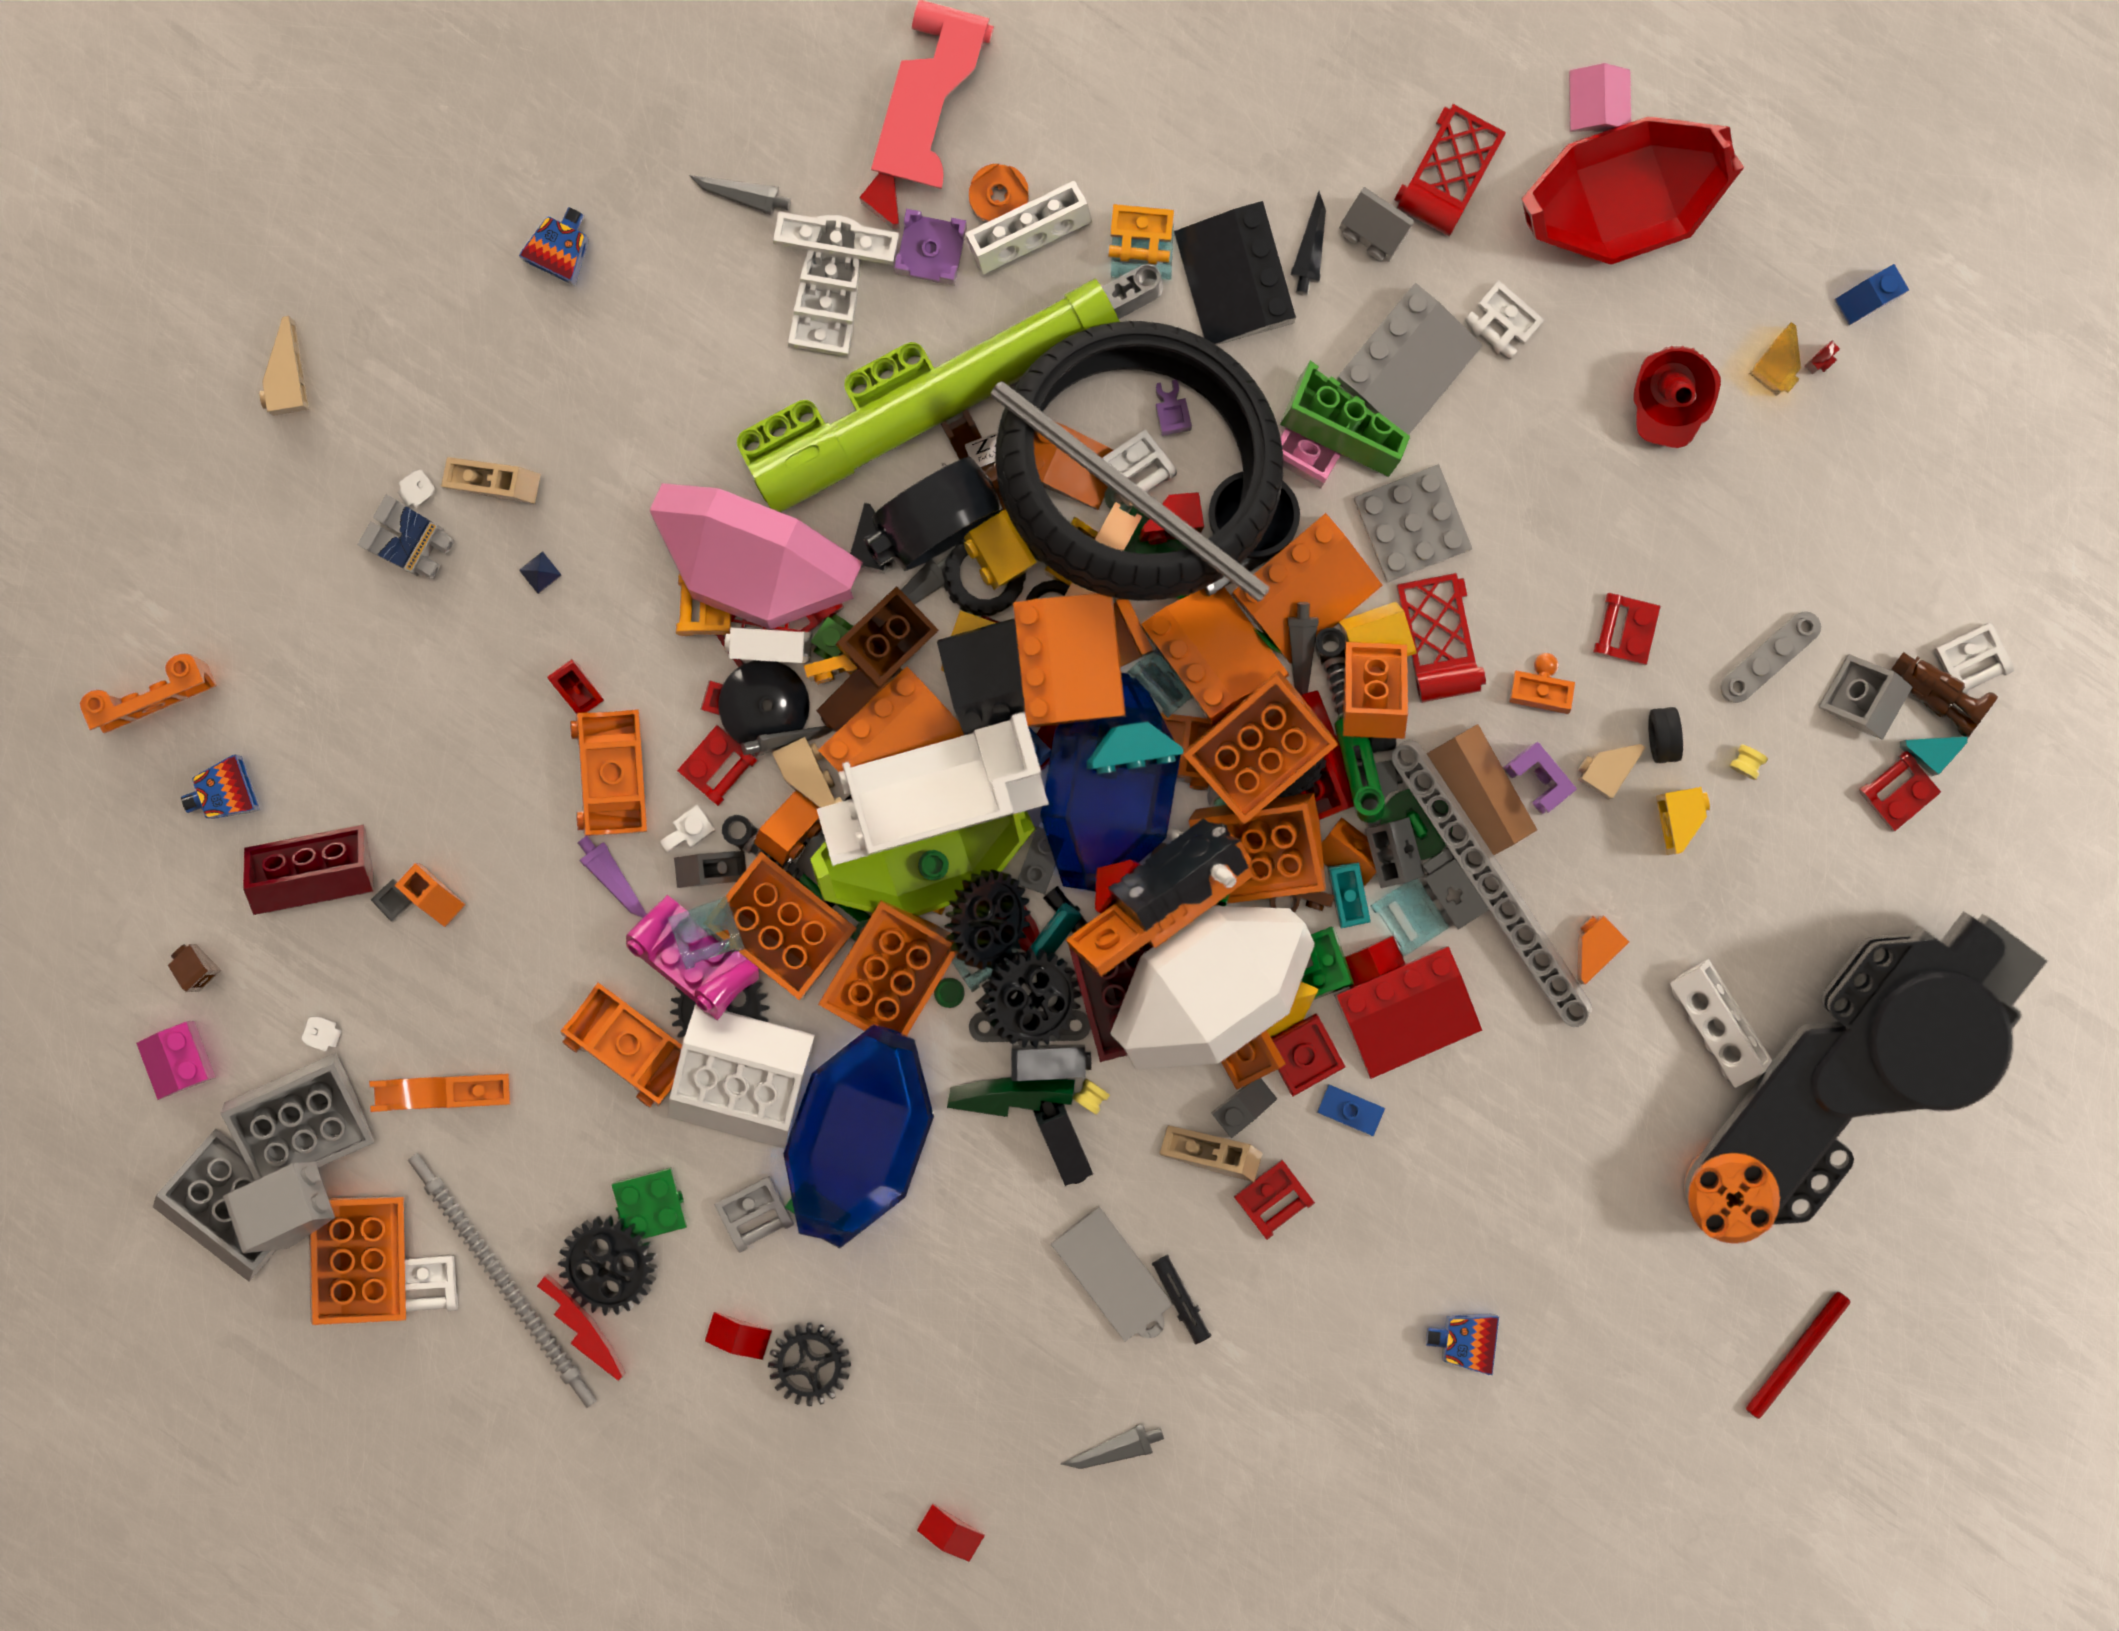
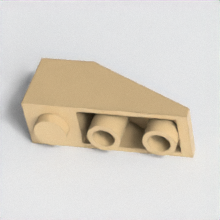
[772,737,843,808]

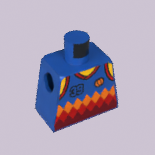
[519,207,589,286]
[181,754,260,819]
[1426,1314,1499,1375]

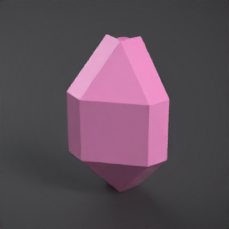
[650,483,863,630]

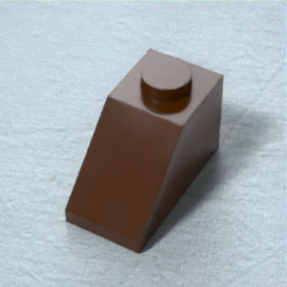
[167,944,222,992]

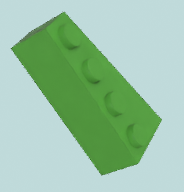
[1280,360,1410,477]

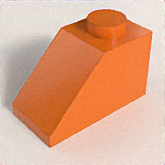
[1577,916,1629,985]

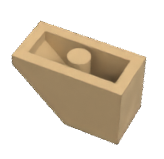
[1578,744,1646,800]

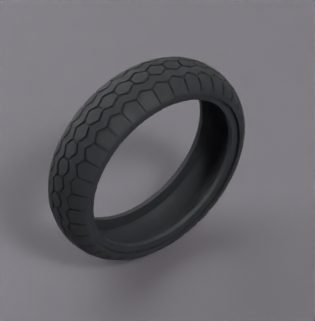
[995,321,1283,601]

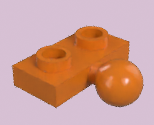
[1509,653,1575,714]

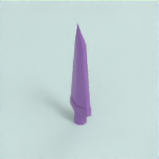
[578,836,647,918]

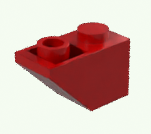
[1139,492,1204,545]

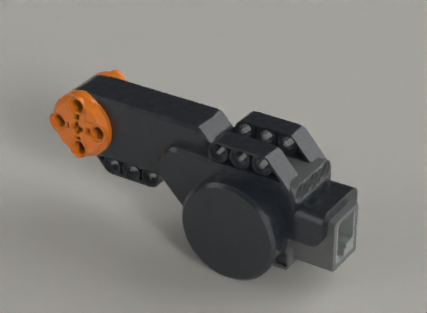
[1684,911,2048,1244]

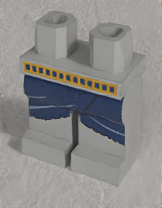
[357,494,454,579]

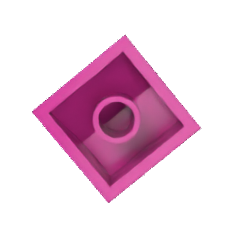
[136,1021,216,1100]

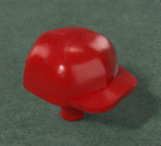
[1633,346,1721,448]

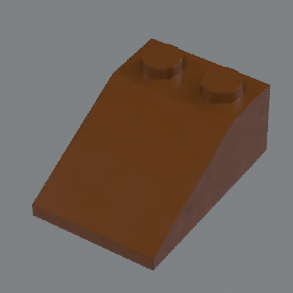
[835,586,939,689]

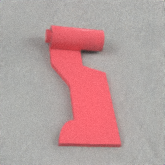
[871,0,994,189]

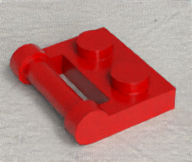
[1593,593,1661,665]
[677,725,758,806]
[1859,750,1941,832]
[1234,1159,1315,1240]

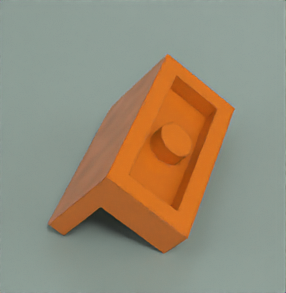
[1113,599,1153,667]
[1322,817,1376,887]

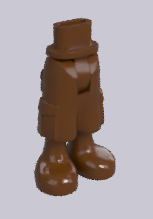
[1891,652,1998,739]

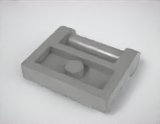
[714,1176,794,1253]

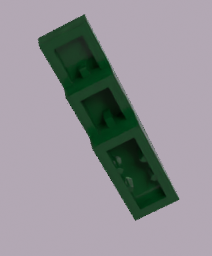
[947,1077,1075,1117]

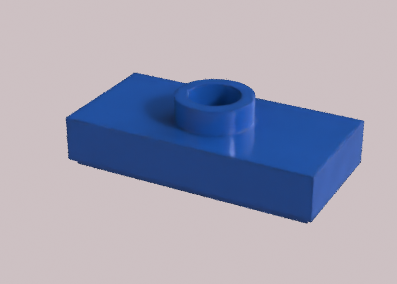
[1317,1084,1385,1136]

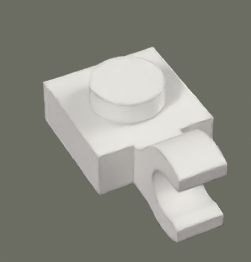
[660,805,715,852]

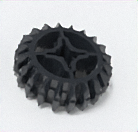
[768,1322,851,1406]

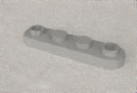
[1721,612,1821,703]

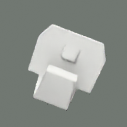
[398,470,435,507]
[301,1016,342,1052]

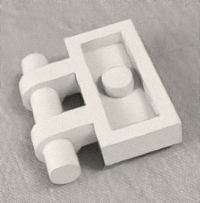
[1464,280,1545,360]

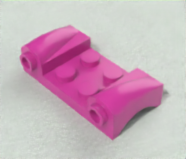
[626,895,759,1020]

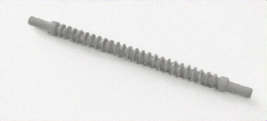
[408,1153,597,1408]

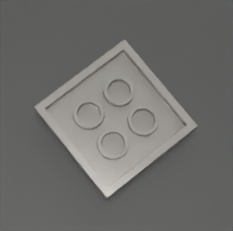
[1353,464,1473,583]

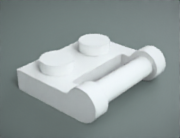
[1103,430,1177,506]
[1934,622,2014,694]
[405,1255,458,1311]

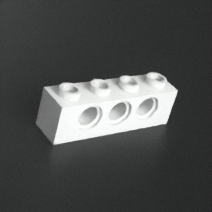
[965,180,1092,275]
[1670,959,1772,1088]

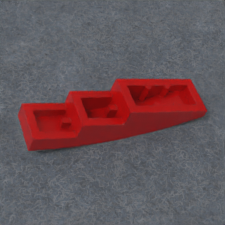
[537,1274,626,1381]

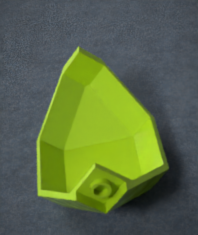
[810,810,1035,916]

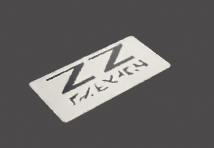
[965,432,998,467]

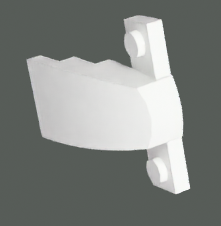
[773,212,899,357]

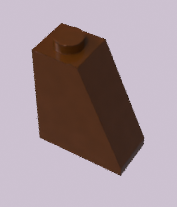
[816,667,903,732]

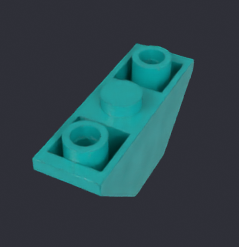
[1086,722,1184,774]

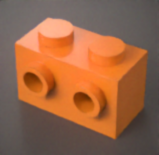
[754,790,822,866]

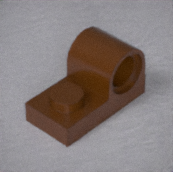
[1269,892,1335,913]

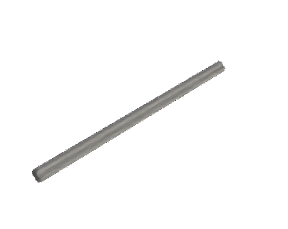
[991,382,1269,601]

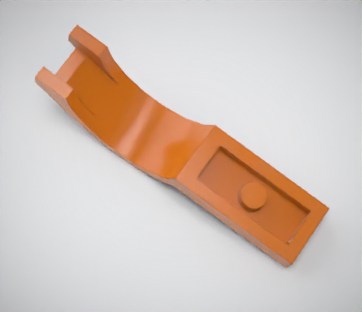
[369,1074,510,1112]

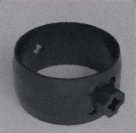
[864,457,1003,571]

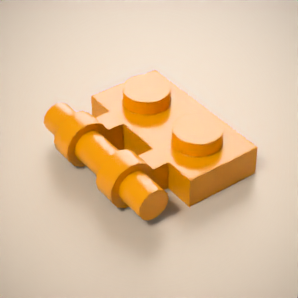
[1108,204,1174,265]

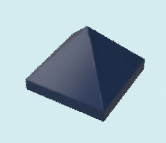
[519,551,562,594]

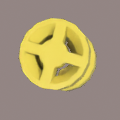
[1729,744,1768,780]
[1072,1078,1110,1115]

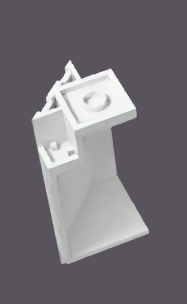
[817,712,1048,865]

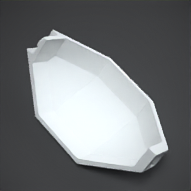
[1110,906,1315,1070]

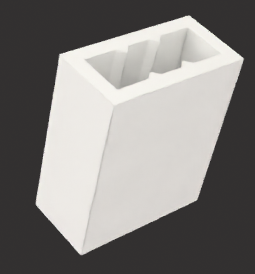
[724,628,812,663]

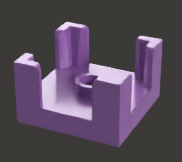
[894,208,967,286]
[1503,742,1577,815]

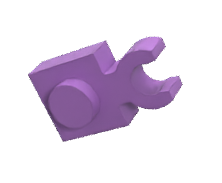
[1155,379,1192,436]

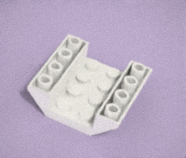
[668,1004,815,1149]

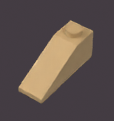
[259,316,309,416]
[441,457,541,504]
[1160,1125,1263,1182]

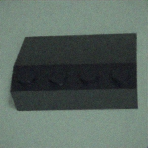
[1174,201,1296,345]
[937,618,1026,735]

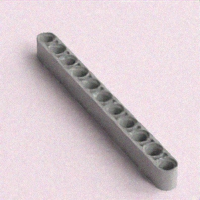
[1392,740,1592,1027]

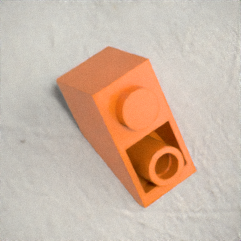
[395,863,466,927]

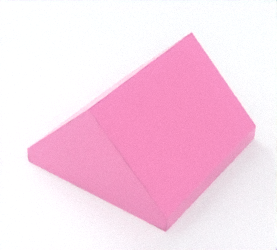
[1569,63,1631,132]
[1281,428,1341,488]

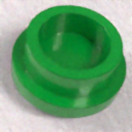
[918,850,949,881]
[934,978,965,1008]

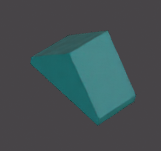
[1900,737,1968,776]

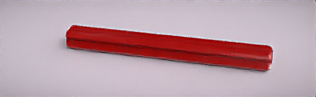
[1746,1292,1851,1419]

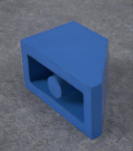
[1834,264,1909,326]

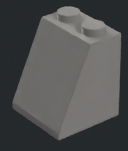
[223,1162,335,1253]

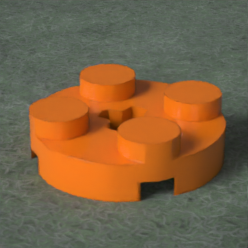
[969,164,1029,222]

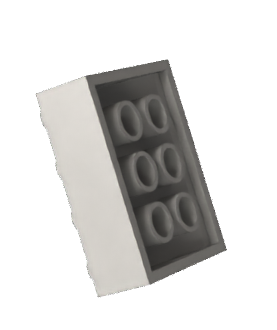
[1336,283,1483,435]
[221,1053,374,1181]
[153,1129,276,1282]

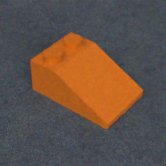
[1034,422,1113,510]
[1343,642,1408,739]

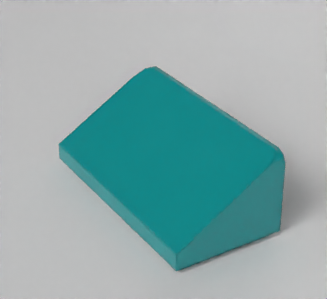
[1327,862,1371,928]
[1029,903,1082,956]

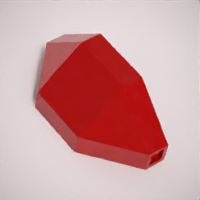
[1522,116,1744,265]

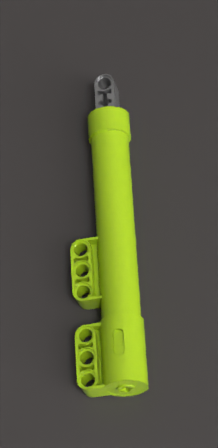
[737,264,1164,513]

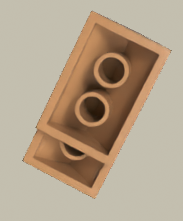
[1426,724,1537,855]

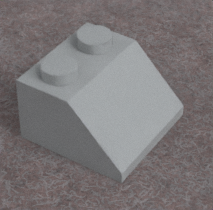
[1339,187,1415,262]
[1819,654,1912,740]

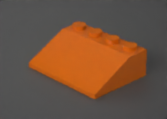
[1231,513,1383,664]
[1141,587,1289,726]
[1013,593,1126,727]
[818,667,964,772]
[1183,670,1338,824]
[1188,793,1326,905]
[703,852,857,1000]
[818,900,957,1050]
[309,1197,406,1325]

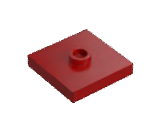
[1271,1013,1346,1097]

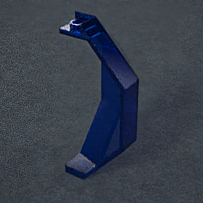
[1040,672,1181,892]
[783,1024,934,1249]

